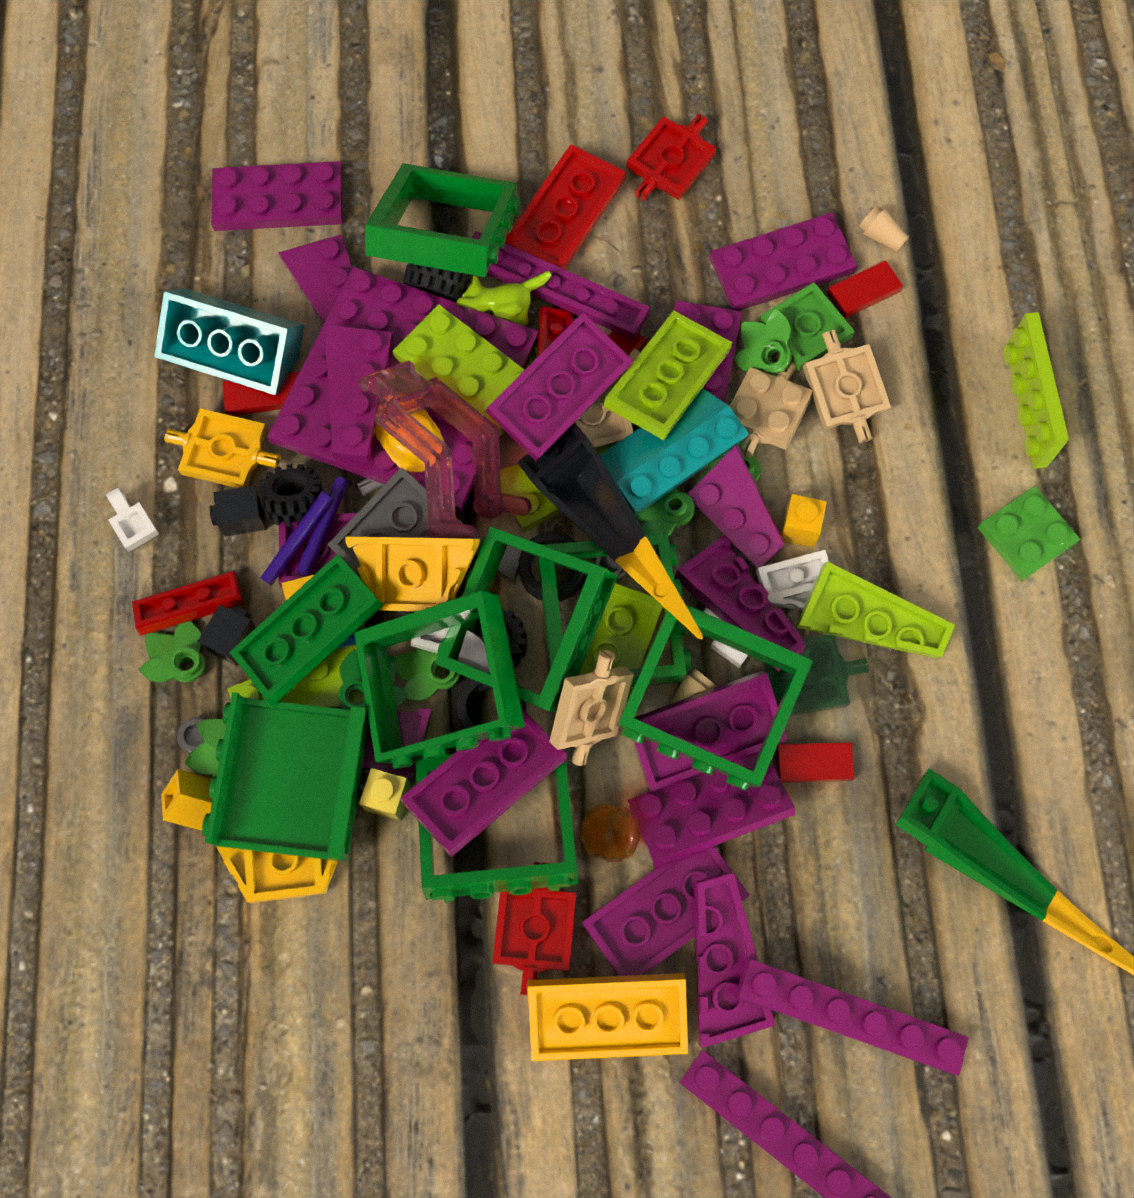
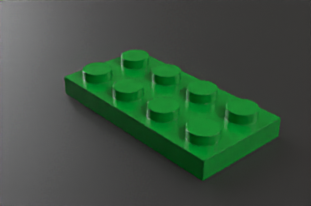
[230,554,383,705]

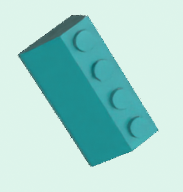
[154,288,305,395]
[600,388,749,516]

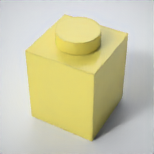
[359,768,412,821]

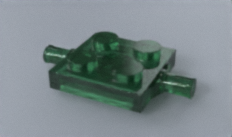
[765,635,869,716]

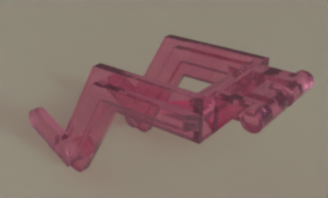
[358,361,532,539]

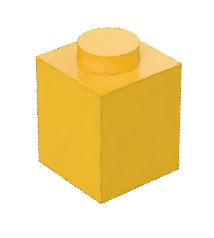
[781,494,827,548]

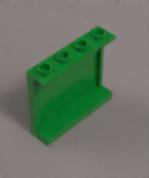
[202,692,369,863]

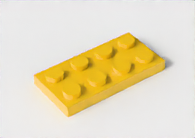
[528,973,688,1061]

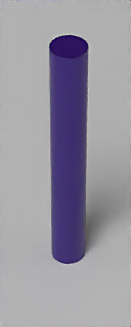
[296,477,349,577]
[260,491,334,586]

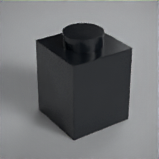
[210,485,266,537]
[197,604,257,666]

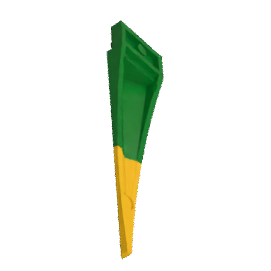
[895,768,1134,975]

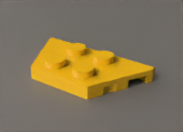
[345,536,480,612]
[216,847,338,903]

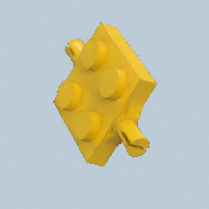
[164,408,281,488]

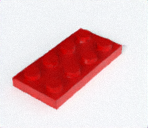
[505,144,626,270]

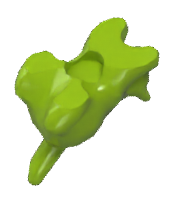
[456,271,552,326]

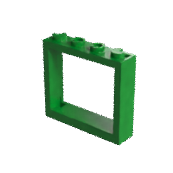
[365,163,521,277]
[435,526,618,713]
[537,533,691,687]
[354,590,525,769]
[616,604,813,791]
[416,749,578,903]

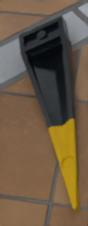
[517,422,703,640]

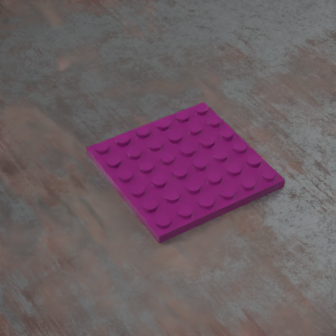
[267,267,539,513]

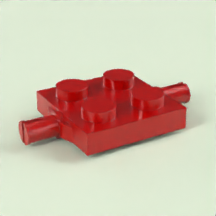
[626,114,716,201]
[492,862,576,995]

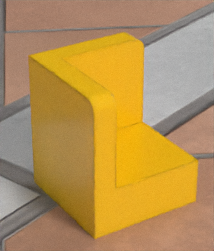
[161,769,213,831]

